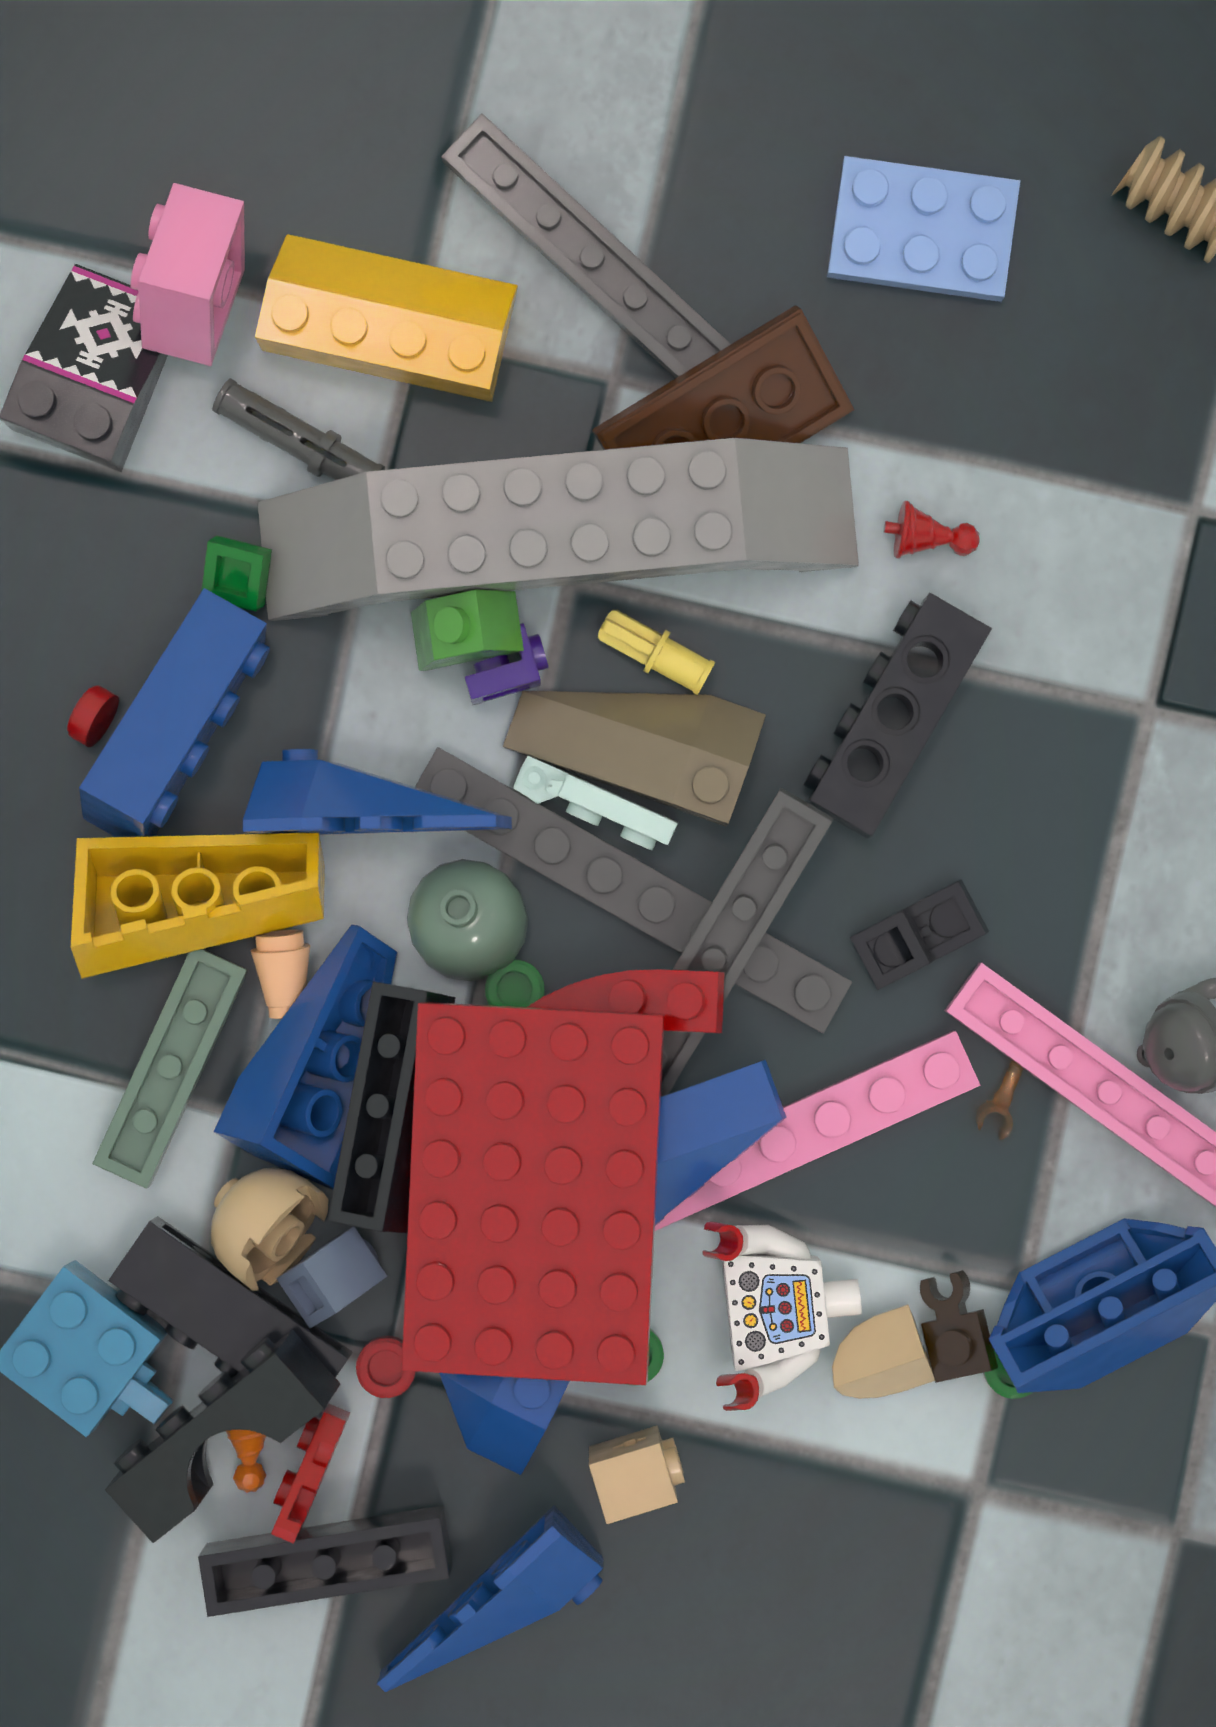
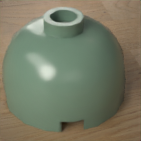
[407,859,528,982]

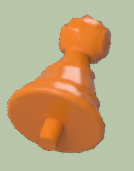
[225,1429,266,1493]

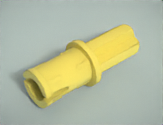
[598,610,715,695]

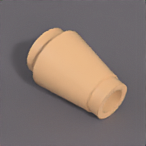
[251,929,310,1019]

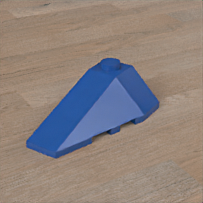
[214,924,397,1190]

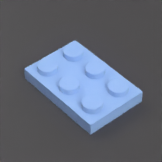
[827,156,1020,302]

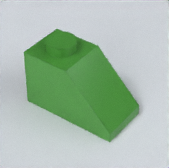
[411,590,524,671]

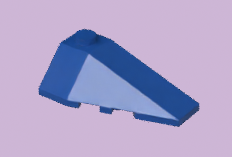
[243,749,512,835]
[655,1060,787,1226]
[377,1505,603,1692]

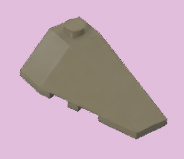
[503,691,766,827]

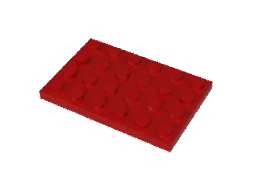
[401,1002,665,1386]

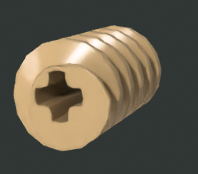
[1111,136,1216,263]

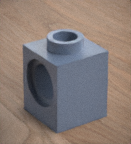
[276,1226,387,1328]

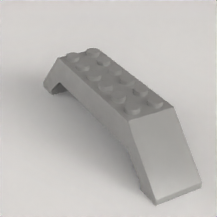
[258,438,859,621]

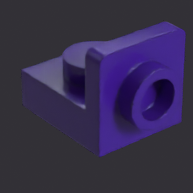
[465,623,549,706]

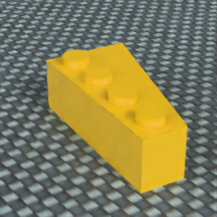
[71,833,325,979]

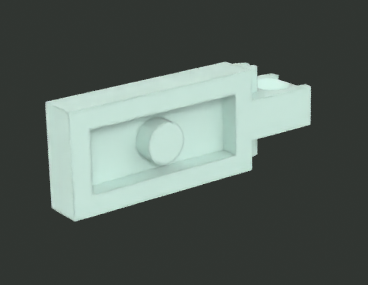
[513,756,679,851]

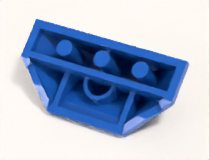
[989,1218,1216,1393]
[439,1373,570,1475]

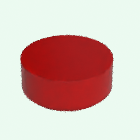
[67,685,119,747]
[356,1336,416,1398]

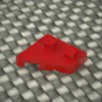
[271,1404,351,1544]

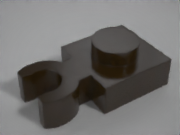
[920,1270,998,1383]

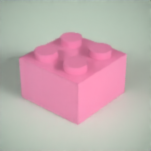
[131,183,245,366]

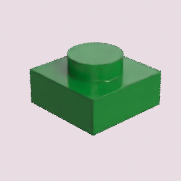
[201,535,272,611]

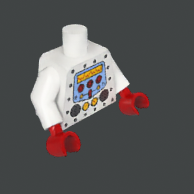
[702,1221,862,1411]

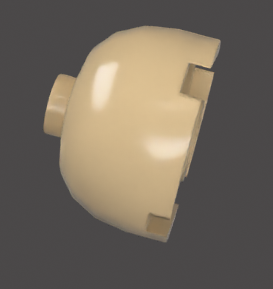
[211,1168,329,1291]

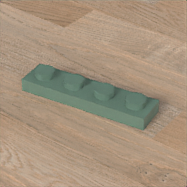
[92,949,249,1189]

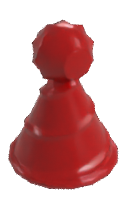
[883,501,980,559]

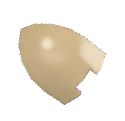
[832,1305,935,1399]

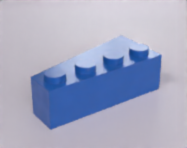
[79,588,270,837]

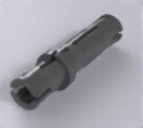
[212,378,385,480]

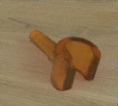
[976,1060,1024,1140]

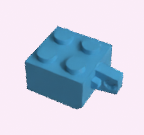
[0,1260,173,1437]

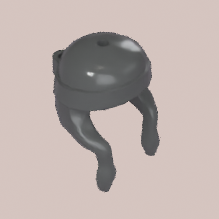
[1137,978,1216,1094]

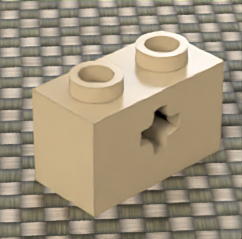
[589,1426,685,1524]

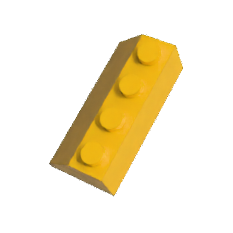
[255,234,518,402]

